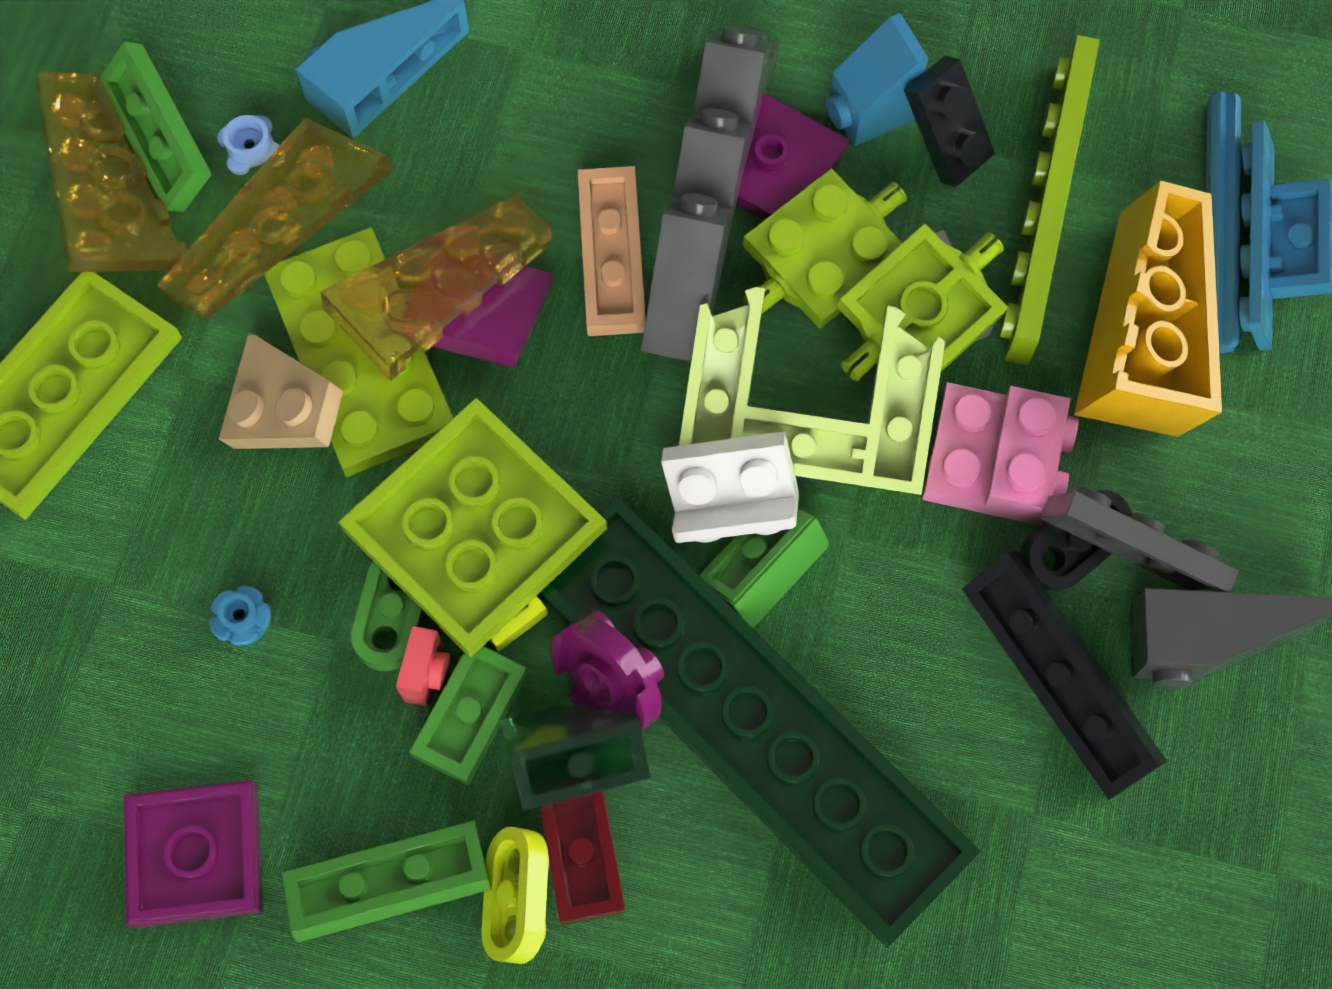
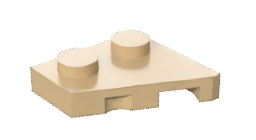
[219,335,343,449]

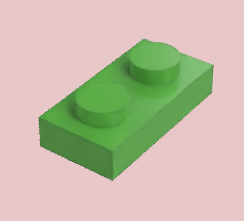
[409,646,528,786]

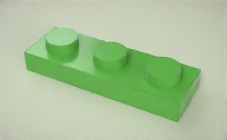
[98,42,212,212]
[282,820,492,943]

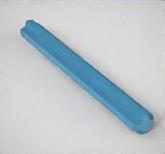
[1205,91,1241,354]

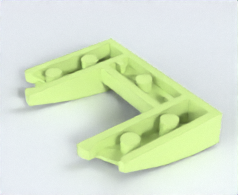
[679,287,945,495]

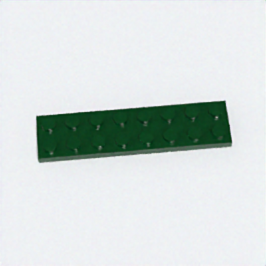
[538,496,981,948]

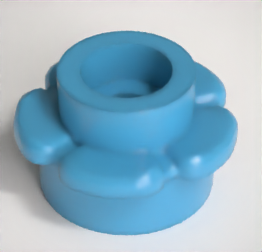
[209,586,271,646]

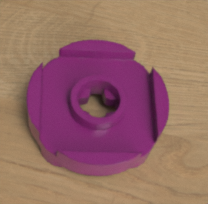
[550,610,664,738]

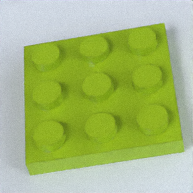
[338,398,607,658]

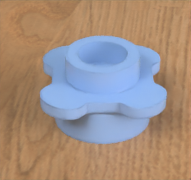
[217,115,282,175]

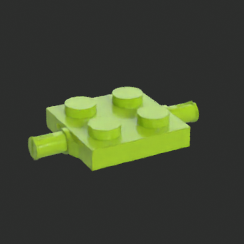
[742,168,907,329]
[836,224,1009,382]

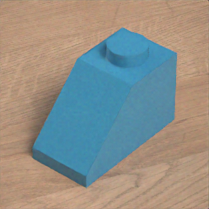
[826,13,928,147]

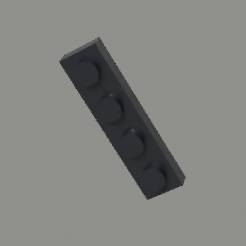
[962,551,1168,800]

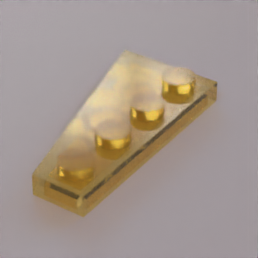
[157,118,394,320]
[321,195,551,381]

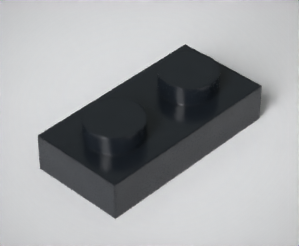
[904,56,995,188]

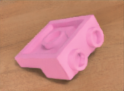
[922,382,1079,526]

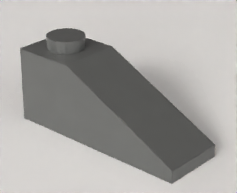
[1130,588,1332,689]

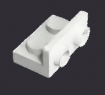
[661,431,799,543]

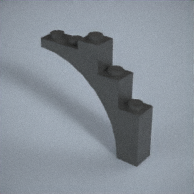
[641,25,779,361]

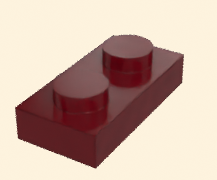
[538,780,626,926]

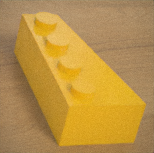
[1074,181,1222,437]

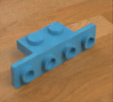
[1239,120,1332,351]

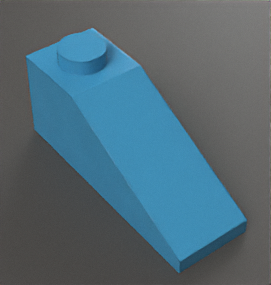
[295,0,470,139]

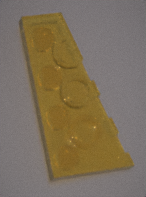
[36,72,191,272]

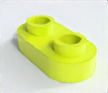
[481,826,550,964]

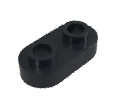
[1020,490,1132,590]

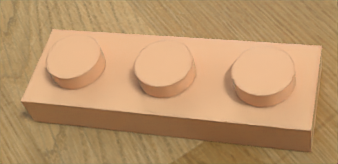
[578,166,646,336]

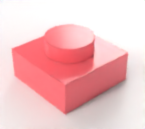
[396,626,450,707]

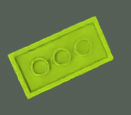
[262,227,453,477]
[0,267,182,520]

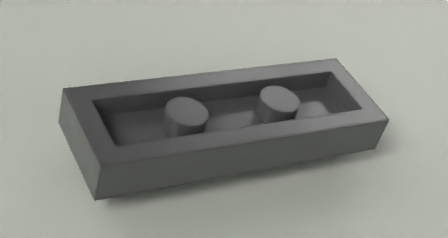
[1040,487,1239,592]

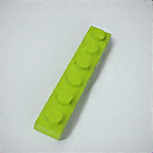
[999,35,1100,366]

